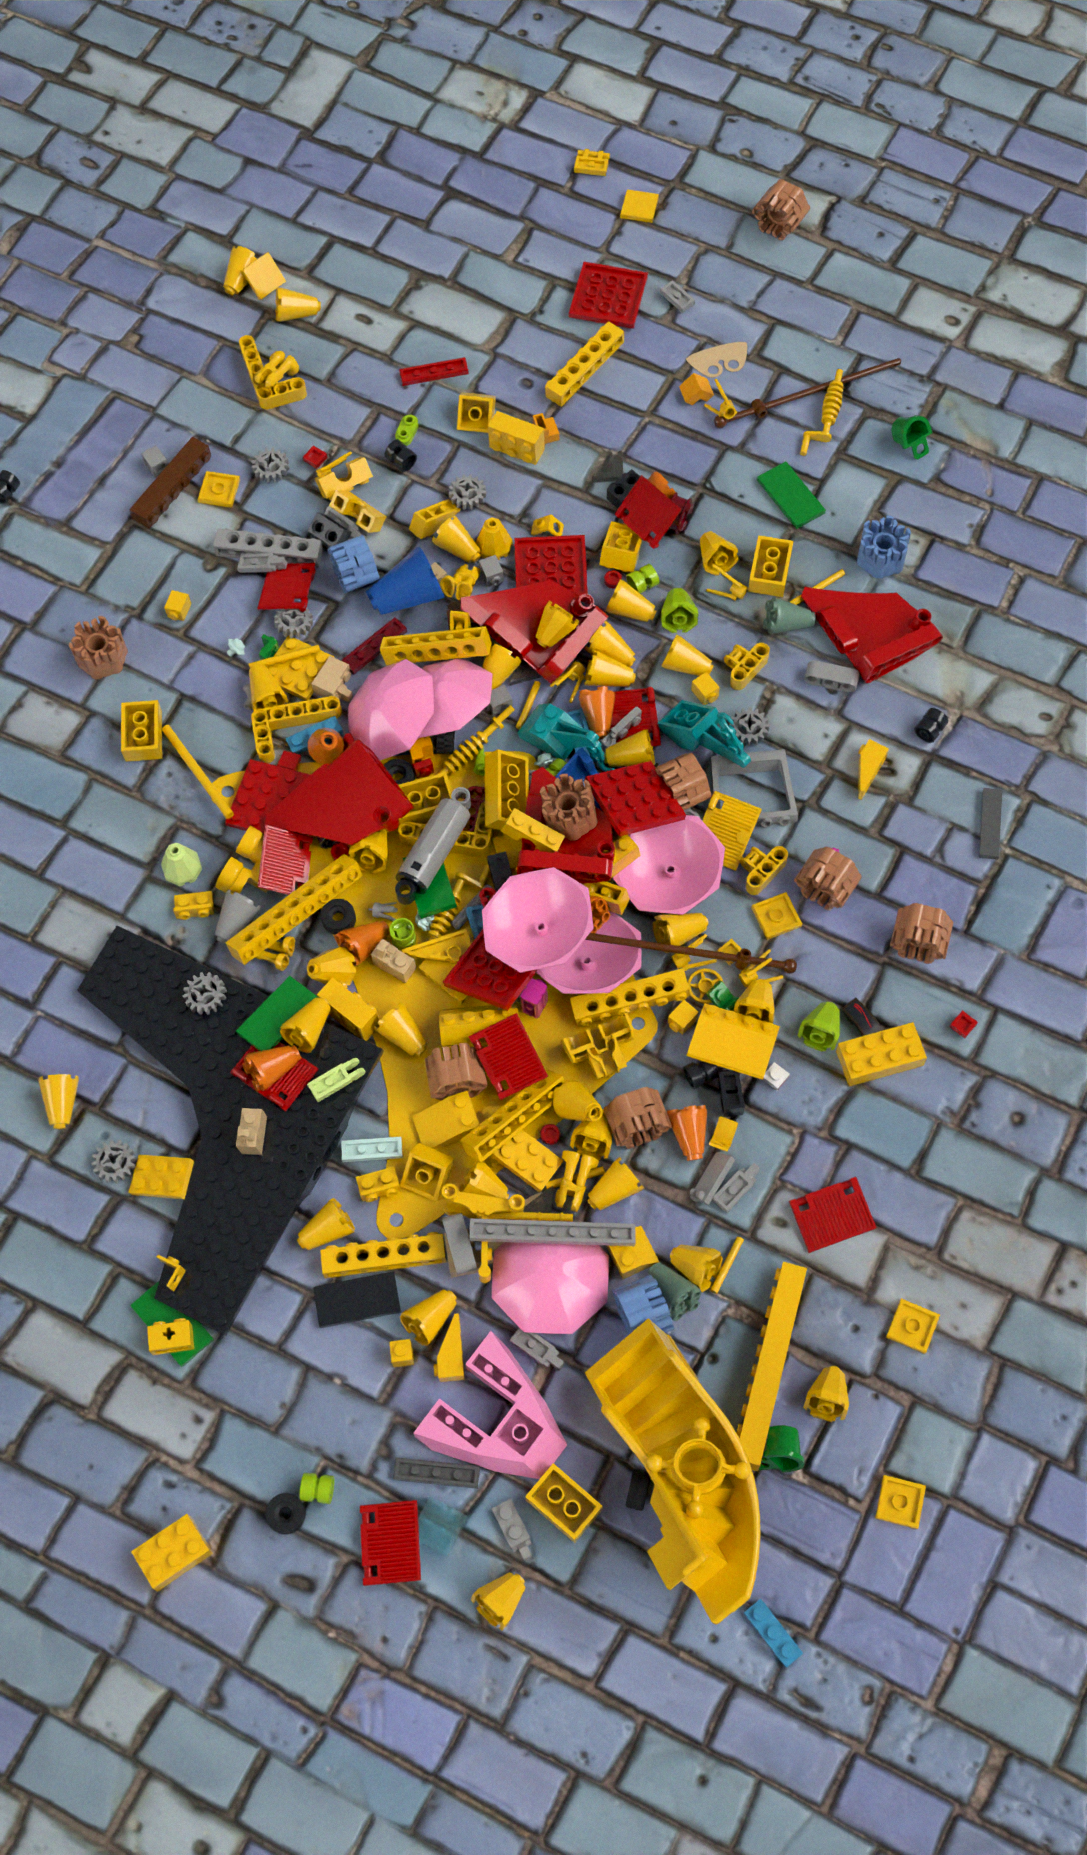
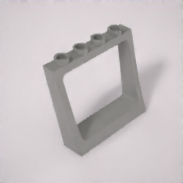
[711,749,798,828]

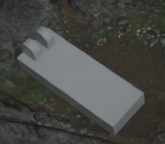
[690,1152,735,1205]

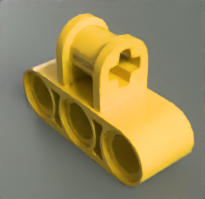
[723,643,770,690]
[739,846,788,895]

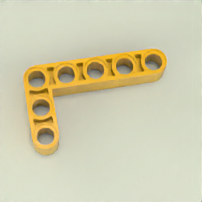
[239,335,307,410]
[251,696,342,764]
[398,801,494,857]

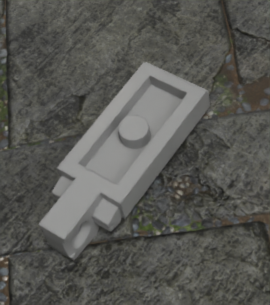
[324,506,366,539]
[237,553,287,573]
[601,707,642,748]
[712,1163,760,1213]
[510,1328,564,1371]
[492,1499,532,1561]

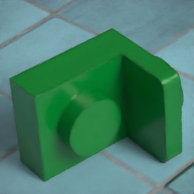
[259,634,279,667]
[705,981,739,1011]

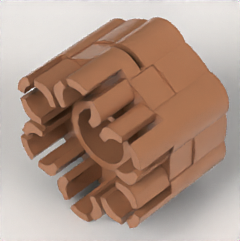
[752,179,810,240]
[69,616,128,679]
[655,753,712,810]
[540,774,597,841]
[794,847,862,911]
[890,903,954,964]
[424,1043,487,1100]
[603,1087,672,1149]

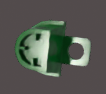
[891,415,932,459]
[759,1425,805,1473]

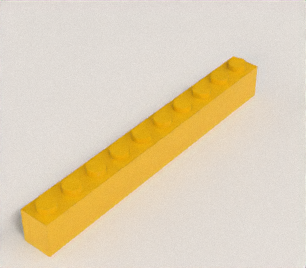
[736,1261,807,1472]

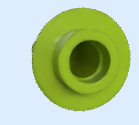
[474,747,486,776]

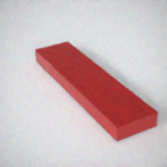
[399,357,469,386]

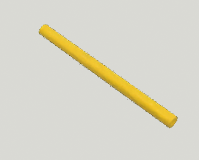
[162,725,234,819]

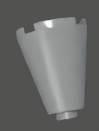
[214,890,262,945]

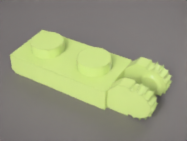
[307,1058,365,1102]

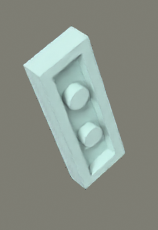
[341,1137,403,1162]

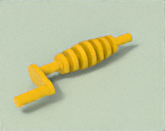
[800,369,843,456]
[437,705,515,774]
[427,864,490,941]

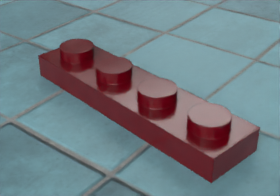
[341,617,407,675]

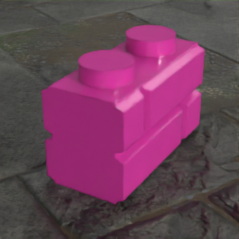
[520,978,548,1018]

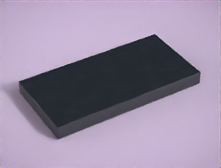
[313,1271,401,1328]

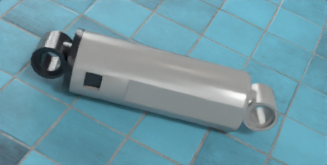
[395,787,471,905]

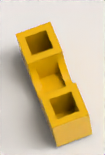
[314,456,373,500]
[329,490,387,533]
[501,808,565,853]

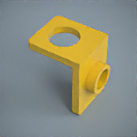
[531,514,564,536]
[709,1116,738,1151]
[156,1255,186,1291]

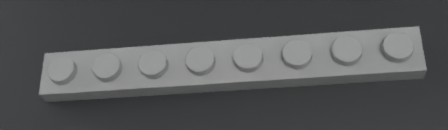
[469,1218,636,1246]

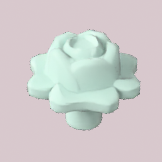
[227,638,245,657]
[534,753,556,769]
[415,911,434,931]

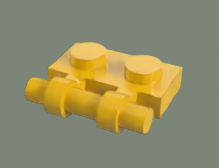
[574,149,610,176]

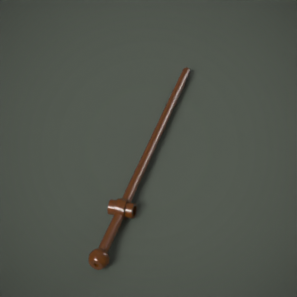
[714,358,901,428]
[585,933,797,974]

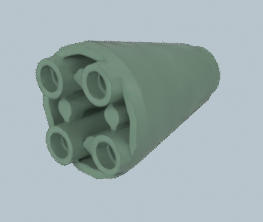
[763,597,816,634]
[648,1262,701,1321]

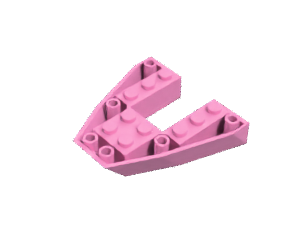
[413,1331,567,1479]

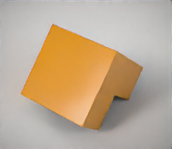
[679,373,714,406]
[532,413,560,444]
[409,736,434,764]

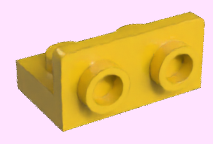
[173,891,214,920]
[356,1166,401,1202]

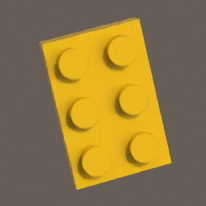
[491,1130,564,1193]
[128,1155,194,1200]

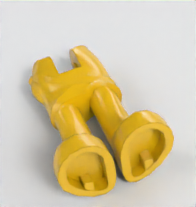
[254,351,299,389]
[439,564,481,600]
[255,936,295,971]
[555,1150,599,1212]

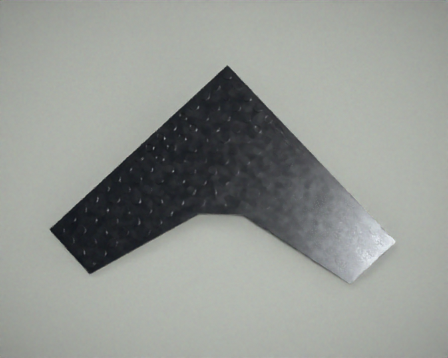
[77,926,384,1336]

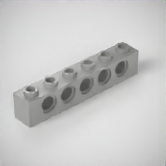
[213,528,323,568]

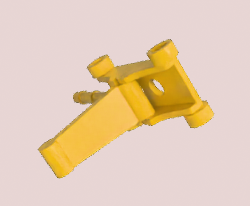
[442,1183,573,1283]

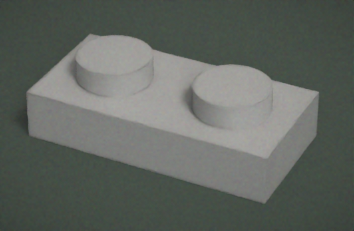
[660,280,695,313]

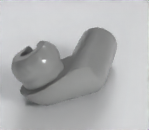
[243,684,252,710]

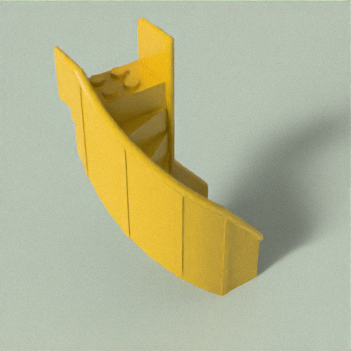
[584,1318,760,1625]

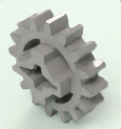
[251,447,290,483]
[449,474,486,510]
[274,609,313,638]
[730,707,770,746]
[183,972,227,1015]
[91,1139,137,1184]

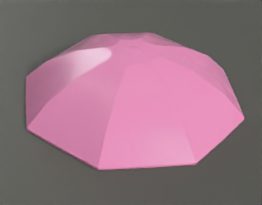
[348,659,434,760]
[418,659,493,738]
[613,815,725,915]
[482,867,593,973]
[536,911,641,994]
[492,1242,609,1334]

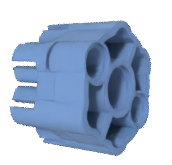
[857,515,911,578]
[327,535,380,593]
[612,1275,674,1335]

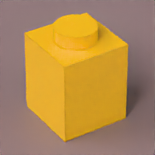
[164,590,191,621]
[691,672,720,705]
[668,1000,699,1035]
[389,1339,414,1368]

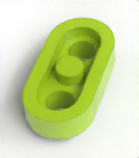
[395,415,419,446]

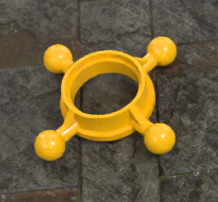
[646,1416,752,1519]

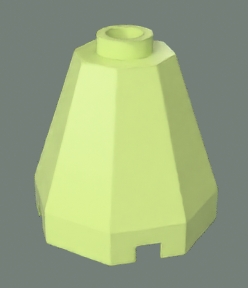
[161,843,202,886]

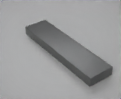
[979,788,1002,860]
[393,1458,480,1489]

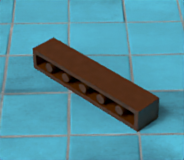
[129,437,211,529]

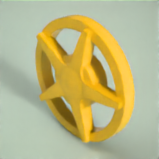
[688,968,724,1004]

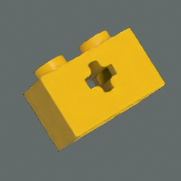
[147,1318,194,1356]

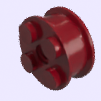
[668,492,694,535]

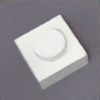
[763,1062,790,1091]

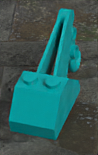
[657,700,751,768]
[517,703,615,772]

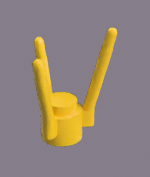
[704,379,737,419]
[316,451,352,481]
[706,564,748,601]
[550,661,585,703]
[671,934,717,971]
[738,949,783,988]

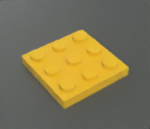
[267,635,335,701]

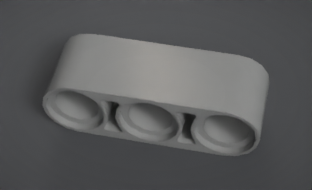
[804,661,860,692]
[442,1213,477,1275]

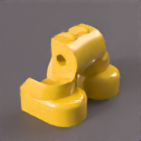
[215,826,268,895]
[561,1013,634,1079]

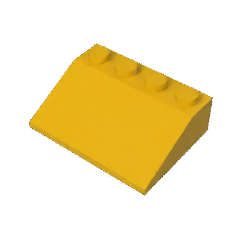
[439,1003,519,1046]
[686,1003,780,1080]

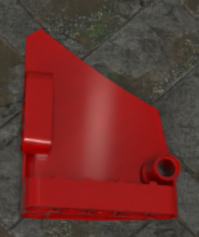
[460,579,609,684]
[801,587,943,684]
[265,739,414,845]
[517,767,615,884]

